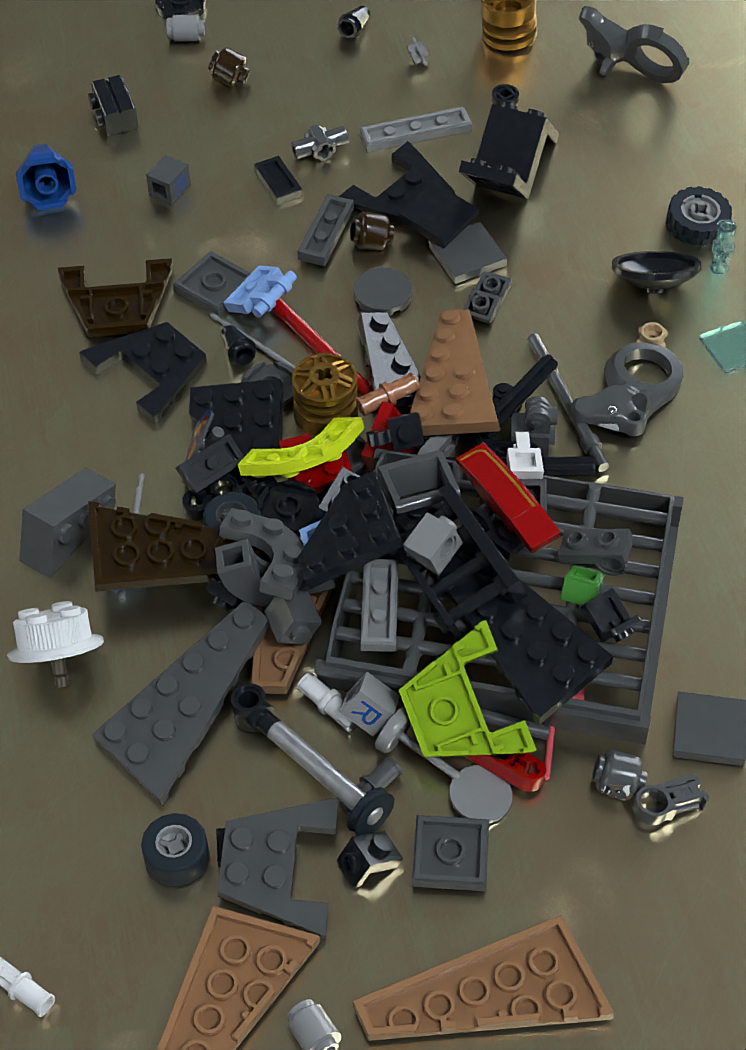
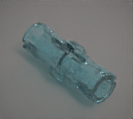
[710,219,737,275]

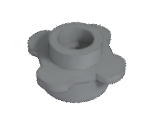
[407,36,429,66]

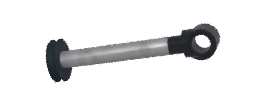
[231,683,395,836]

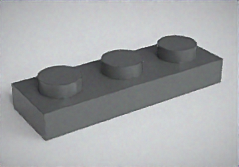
[297,194,354,266]

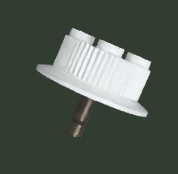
[7,601,104,688]

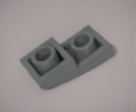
[463,271,511,324]

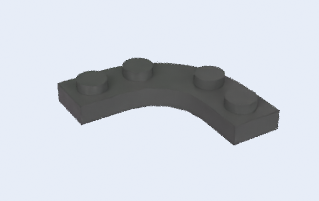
[219,508,304,601]

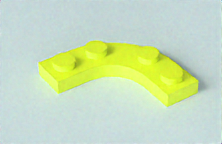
[238,417,365,478]

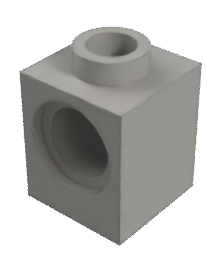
[403,512,463,575]

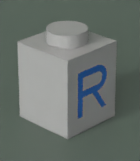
[340,672,400,736]

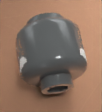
[591,749,648,801]

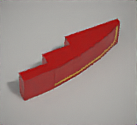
[456,442,561,554]

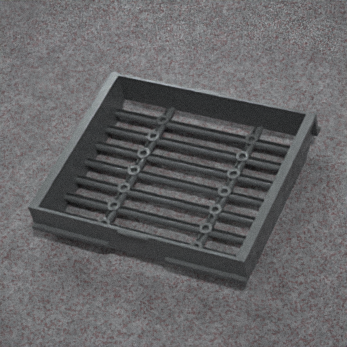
[314,448,684,745]

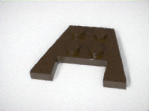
[58,258,173,337]

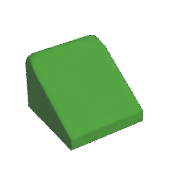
[561,564,605,606]

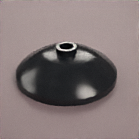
[612,251,701,294]

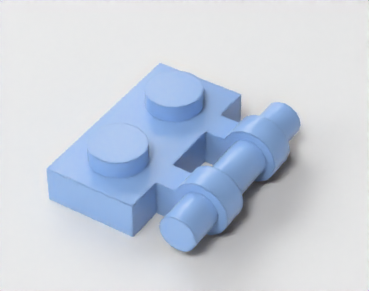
[223,265,297,318]

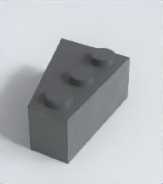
[19,468,116,578]

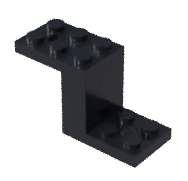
[458,102,559,199]

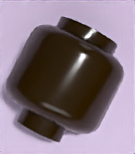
[208,48,250,88]
[350,212,394,251]

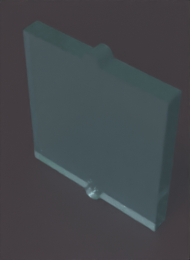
[699,320,746,375]

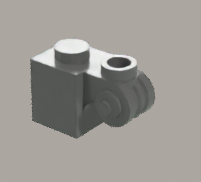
[510,396,557,457]

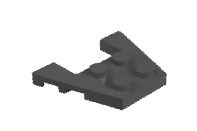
[217,798,339,940]

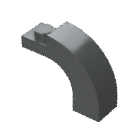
[215,539,336,607]

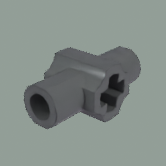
[291,124,349,162]

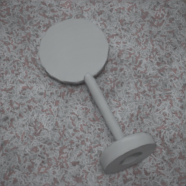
[375,707,512,824]

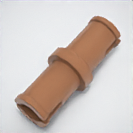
[355,372,420,416]

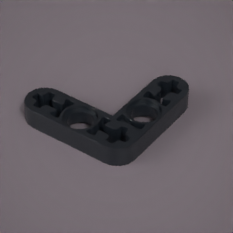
[182,466,279,521]

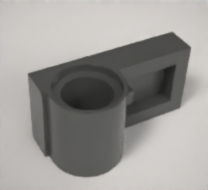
[558,529,633,576]

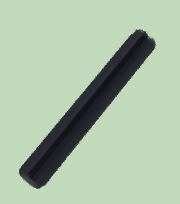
[477,354,558,439]

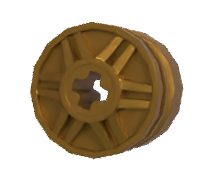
[481,0,537,51]
[292,353,358,435]

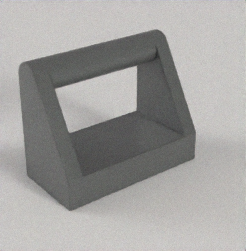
[377,450,461,515]

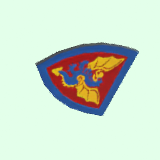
[185,410,224,461]

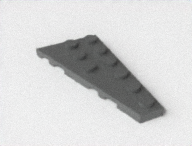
[92,601,270,806]

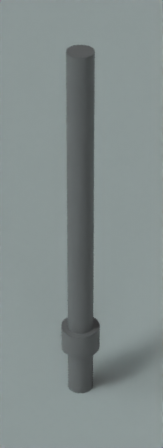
[527,333,610,472]

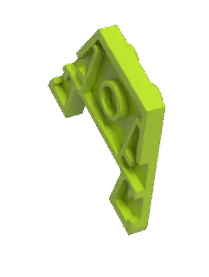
[399,620,537,758]

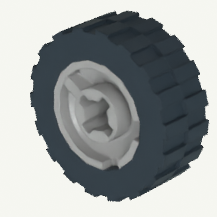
[666,186,732,246]

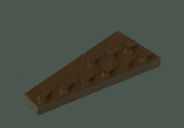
[88,501,272,592]

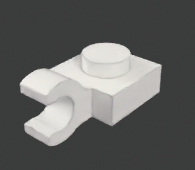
[506,432,544,479]

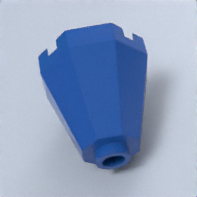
[16,144,77,211]

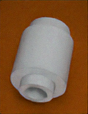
[166,14,205,42]
[287,999,341,1050]

